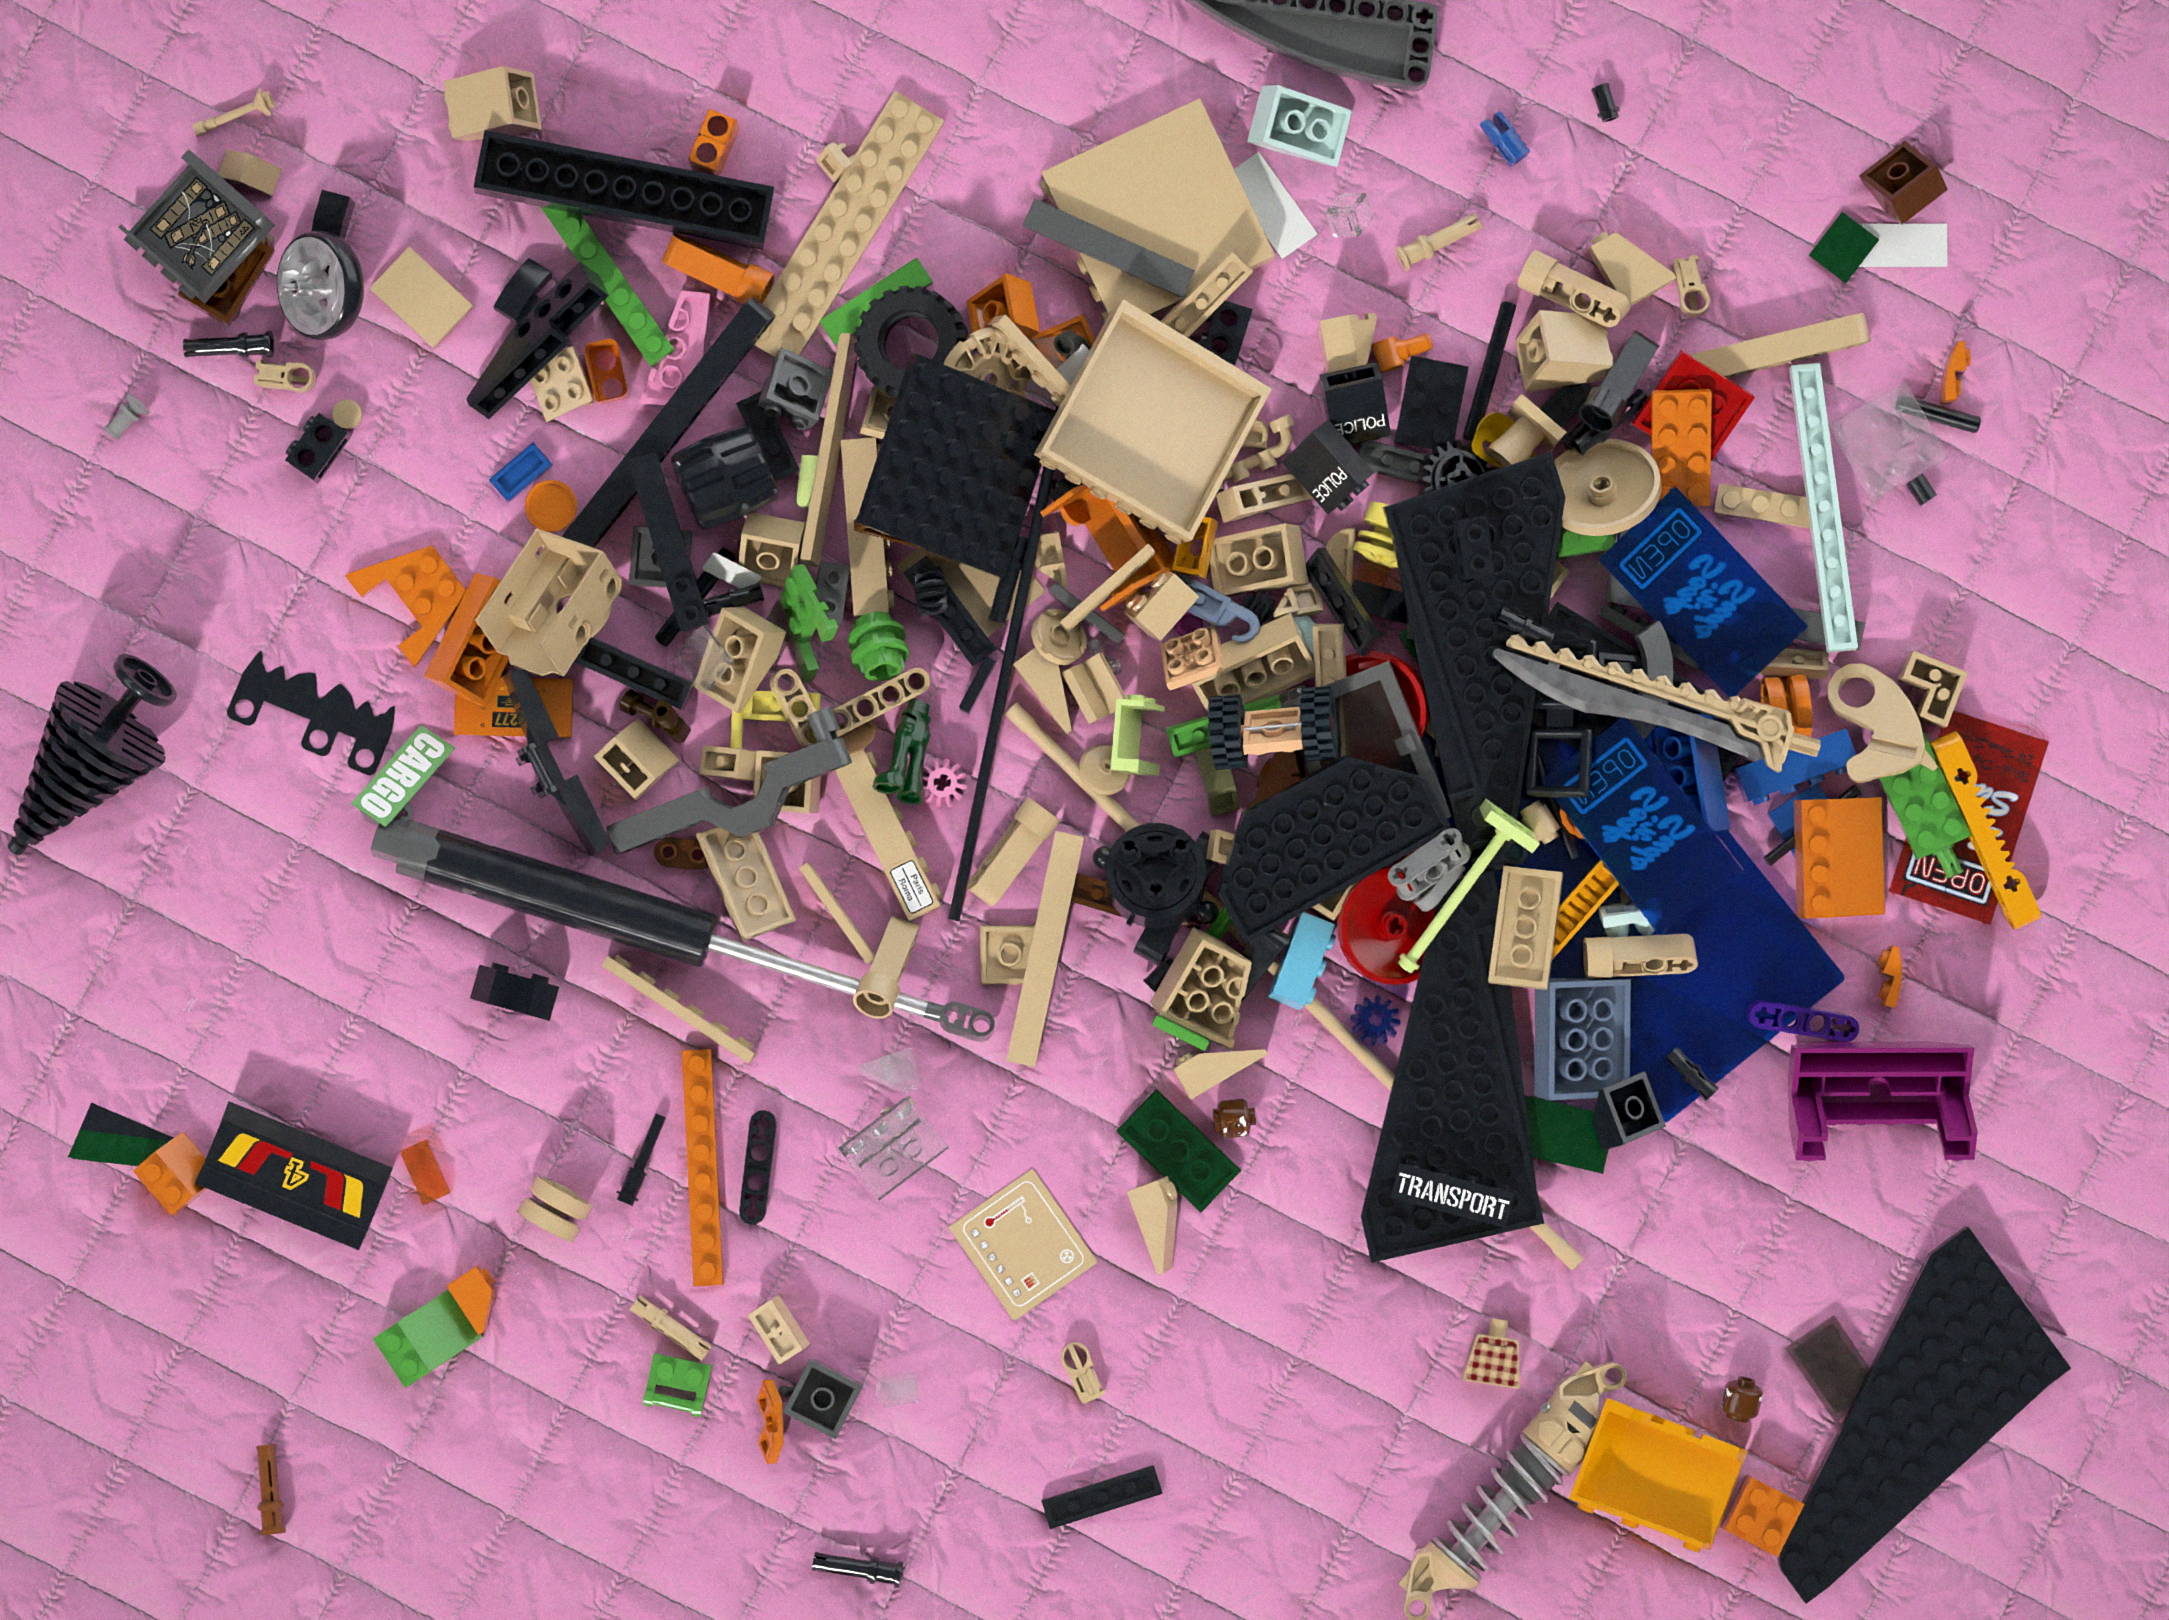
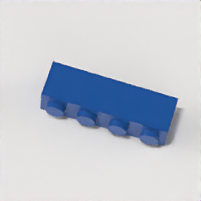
[1733,728,1856,806]

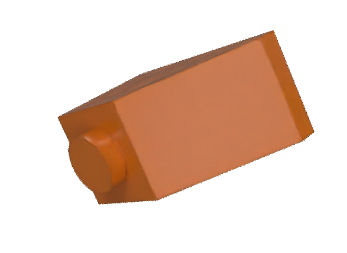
[447,1265,496,1335]

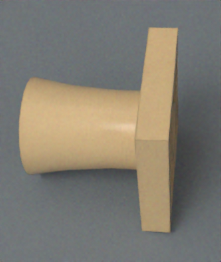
[1487,394,1566,467]

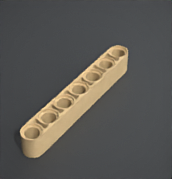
[1669,313,1871,378]

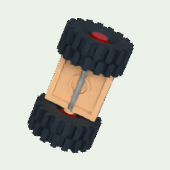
[1208,686,1339,770]

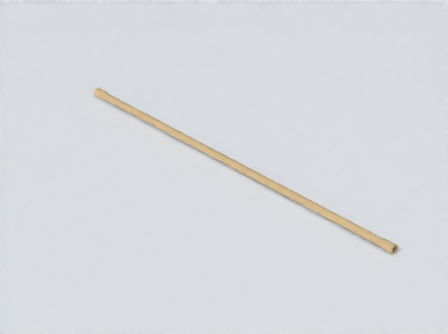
[1005,702,1584,1271]

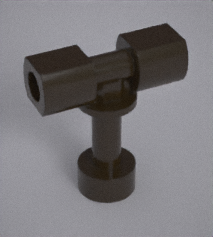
[619,690,691,743]

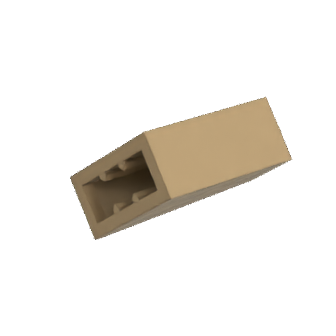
[1588,232,1676,307]

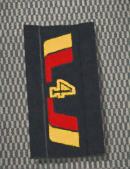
[195,1101,393,1250]

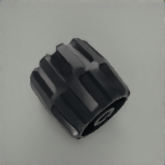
[671,425,778,530]

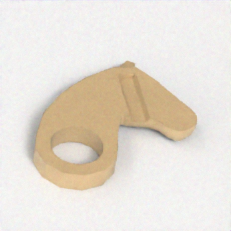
[1828,663,1938,783]

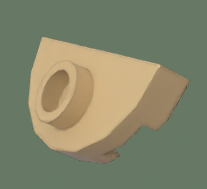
[1326,527,1355,586]

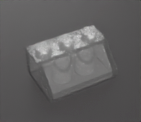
[839,1095,949,1200]

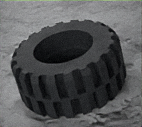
[854,285,969,398]

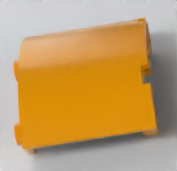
[1569,1398,1748,1553]

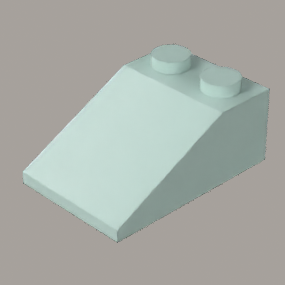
[1247,85,1352,167]

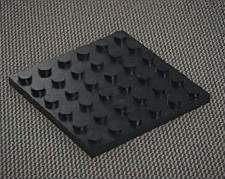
[855,353,1057,579]

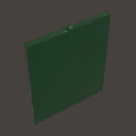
[1809,212,1879,284]

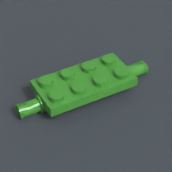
[1879,729,1972,879]

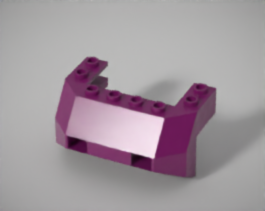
[1788,1041,1978,1162]

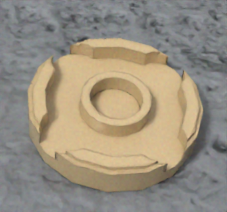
[1031,609,1087,665]

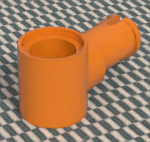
[1371,333,1433,373]

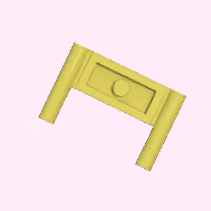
[730,690,821,749]

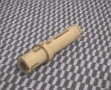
[629,1295,712,1361]

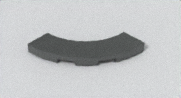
[1621,620,1673,743]

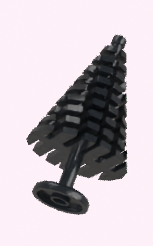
[8,654,177,855]

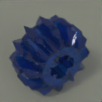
[1350,995,1401,1046]

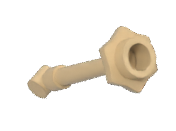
[192,88,275,136]

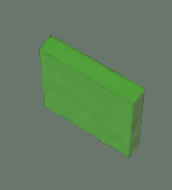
[1152,1015,1209,1051]

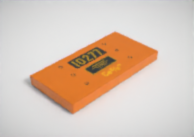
[454,677,574,738]

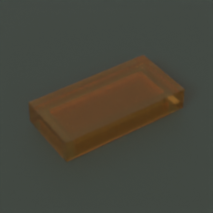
[400,1139,451,1205]

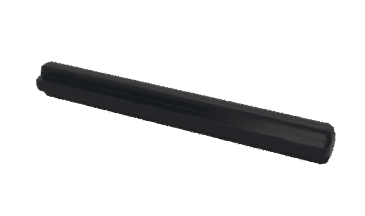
[1463,301,1516,442]

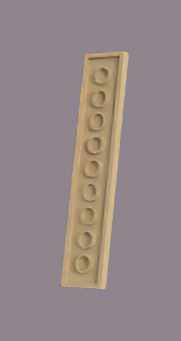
[754,91,945,358]

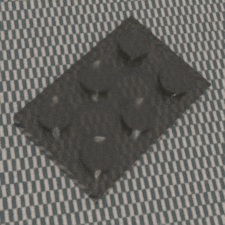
[1785,1315,1870,1422]

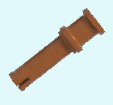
[256,1444,286,1535]

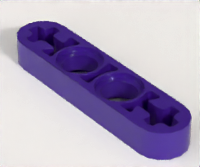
[1746,1000,1859,1042]

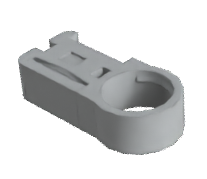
[1412,865,1466,912]

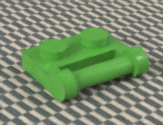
[643,1353,712,1418]

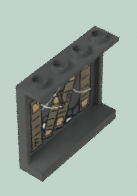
[119,149,275,304]

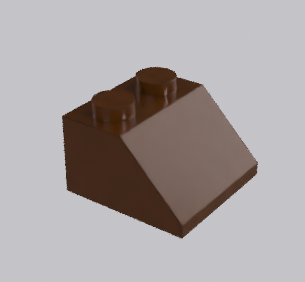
[1859,141,1948,225]

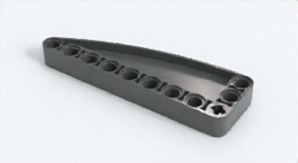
[1185,0,1438,91]

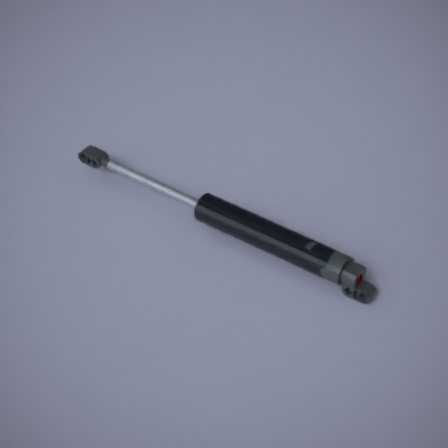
[360,802,995,1042]

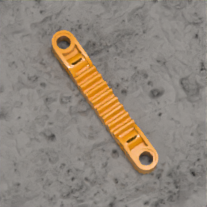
[1929,731,2042,930]
[1552,823,1655,960]

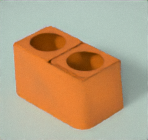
[688,109,739,176]
[584,339,630,404]

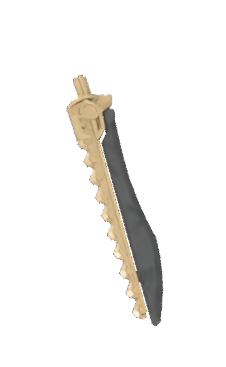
[1492,634,1821,772]

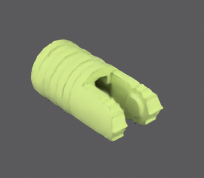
[796,455,818,508]

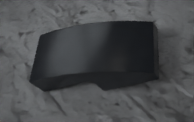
[493,258,552,323]

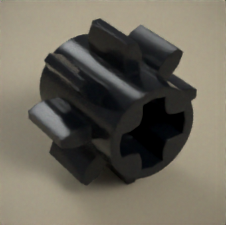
[1241,591,1276,627]

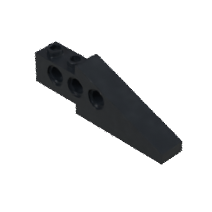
[466,262,609,419]
[628,451,709,632]

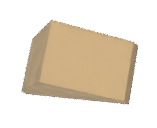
[218,149,282,196]

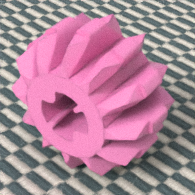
[922,758,967,808]

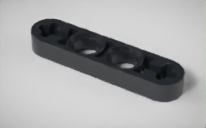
[739,1110,777,1225]

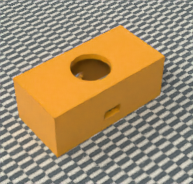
[1172,517,1218,579]

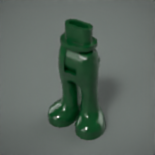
[872,698,931,805]

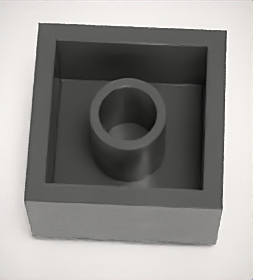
[783,1357,864,1439]

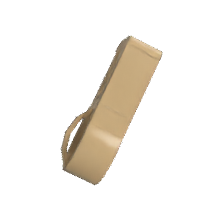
[1672,255,1710,318]
[254,359,317,393]
[1061,1342,1105,1403]

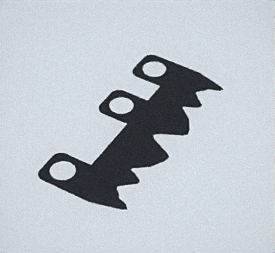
[227,651,395,775]

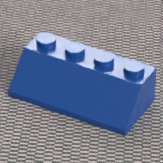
[1646,713,1730,837]

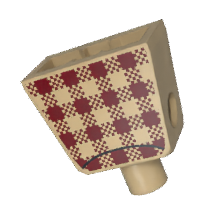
[1461,1318,1520,1389]

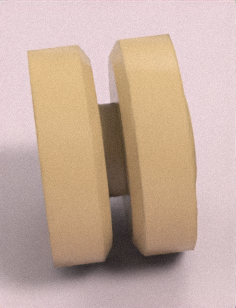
[516,1175,593,1243]

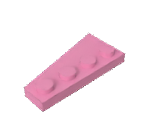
[639,290,712,407]

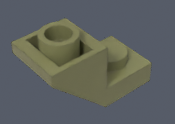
[1195,747,1240,817]

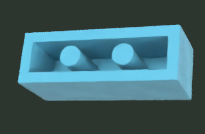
[1267,912,1336,1010]

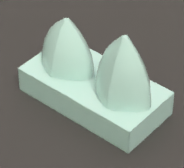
[1598,897,1662,937]

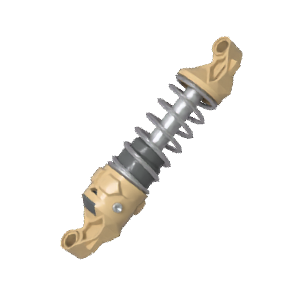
[1398,1361,1627,1620]

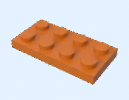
[1651,389,1712,507]

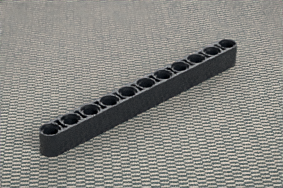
[562,297,776,548]

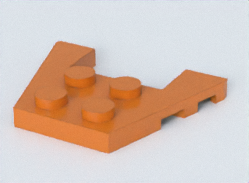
[345,545,466,667]

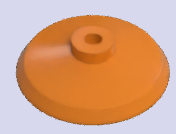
[525,480,577,532]

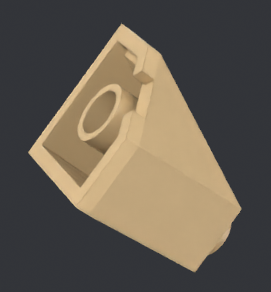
[1317,313,1377,373]

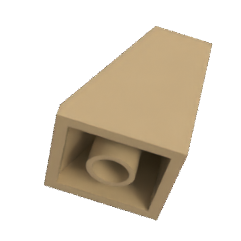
[444,66,542,141]
[1515,310,1613,391]

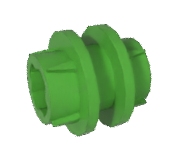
[847,611,910,681]

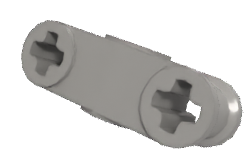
[1388,828,1471,901]

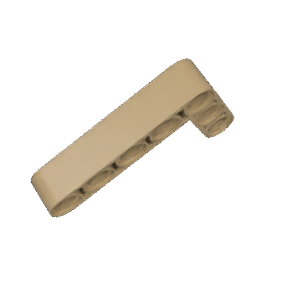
[770,668,930,748]

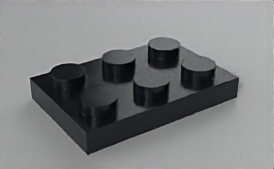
[1394,356,1468,450]

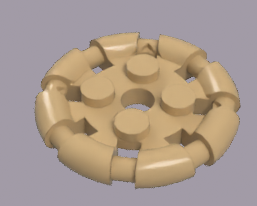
[943,328,1032,398]

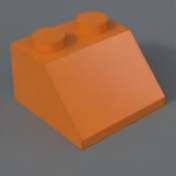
[966,273,1040,351]
[133,1132,207,1216]

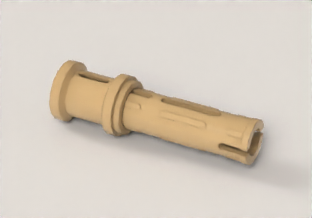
[1394,212,1482,271]

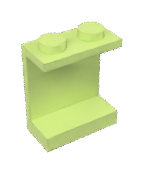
[1111,694,1165,776]

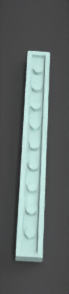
[1789,363,1858,653]

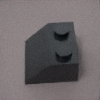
[1592,1071,1666,1151]

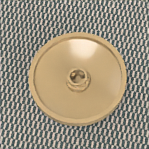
[1554,439,1661,536]

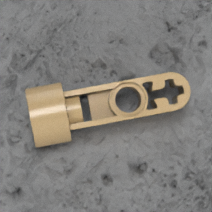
[1517,250,1630,327]
[967,797,1061,906]
[853,916,920,1019]
[1583,934,1698,979]

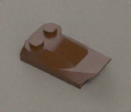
[178,233,275,326]

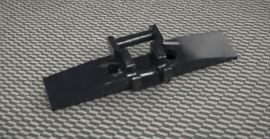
[503,669,610,856]

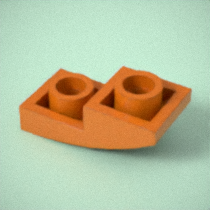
[1940,341,1971,404]
[1877,945,1902,1009]

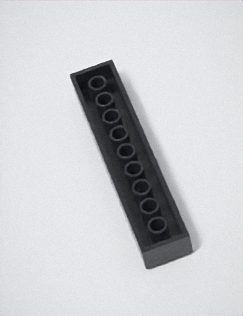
[474,130,774,250]

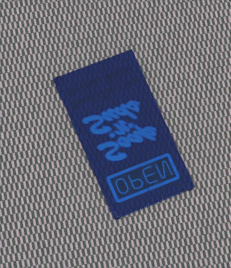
[1598,486,1808,698]
[1541,717,1744,935]

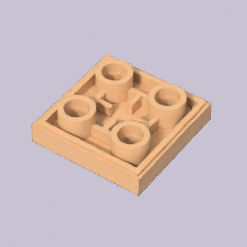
[1160,625,1224,691]

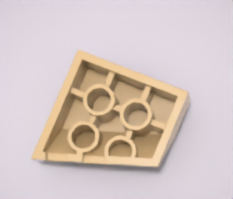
[1150,927,1252,1050]

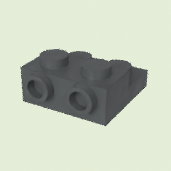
[757,347,833,430]

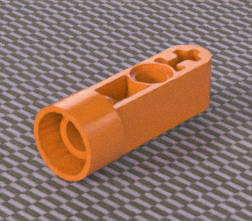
[662,233,775,305]

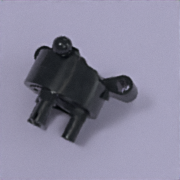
[1093,823,1221,967]

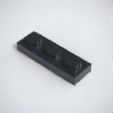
[736,391,800,483]

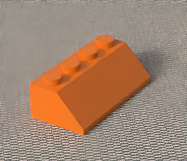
[423,573,512,707]

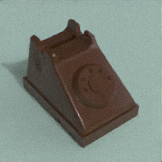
[1247,750,1306,809]

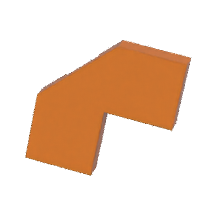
[756,1379,784,1464]

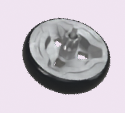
[277,231,364,340]

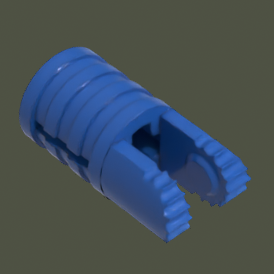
[1480,111,1531,167]

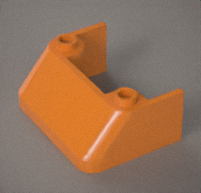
[1040,484,1174,612]

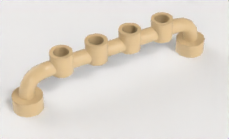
[1219,414,1295,489]

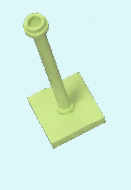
[1398,799,1540,973]

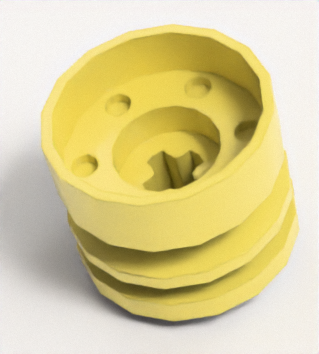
[1353,501,1398,568]

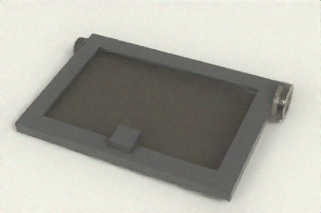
[1277,660,1452,819]

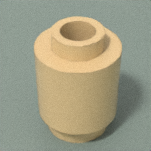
[1519,800,1561,845]

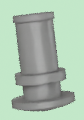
[104,394,149,440]

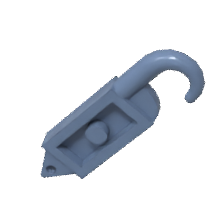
[1179,573,1260,642]

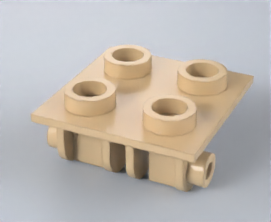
[530,346,594,422]

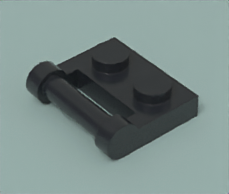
[1539,383,1592,450]

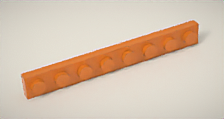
[682,1049,724,1287]

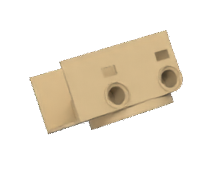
[475,528,622,676]

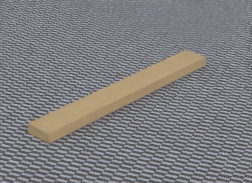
[800,333,857,567]
[1006,831,1084,1067]

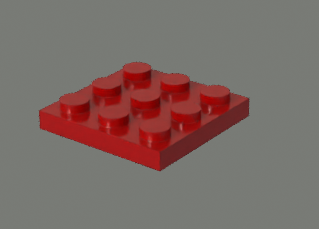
[1632,349,1755,461]

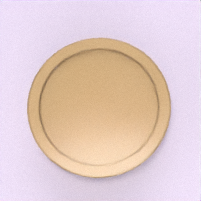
[1079,744,1130,795]

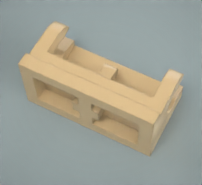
[747,1295,810,1365]

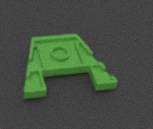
[780,564,838,683]

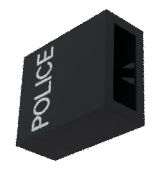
[1319,362,1391,445]
[1282,420,1375,515]

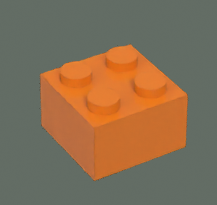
[1721,1474,1805,1557]

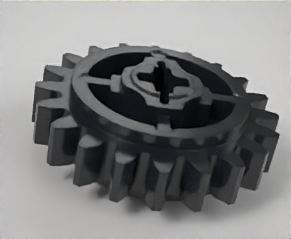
[1417,440,1495,494]

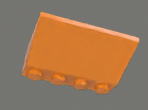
[1793,797,1885,919]

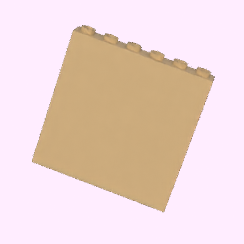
[1039,98,1275,323]
[1034,299,1272,544]

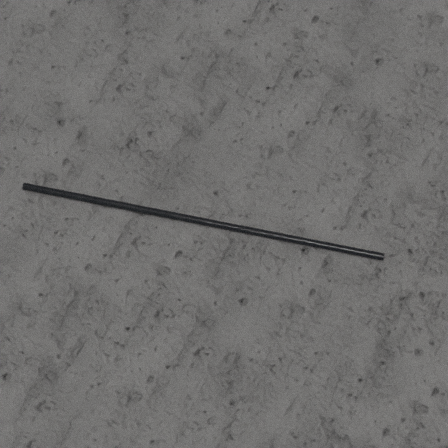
[948,354,1072,921]

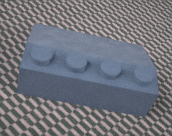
[1534,978,1631,1100]

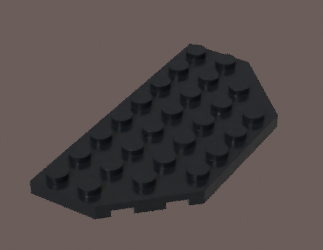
[1217,755,1451,944]

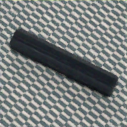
[1895,395,1981,433]

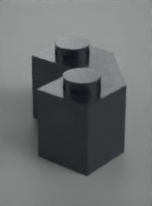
[470,962,559,1021]

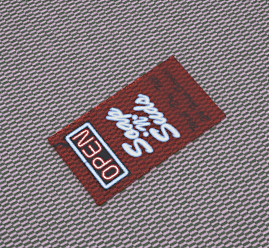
[1888,710,2049,925]

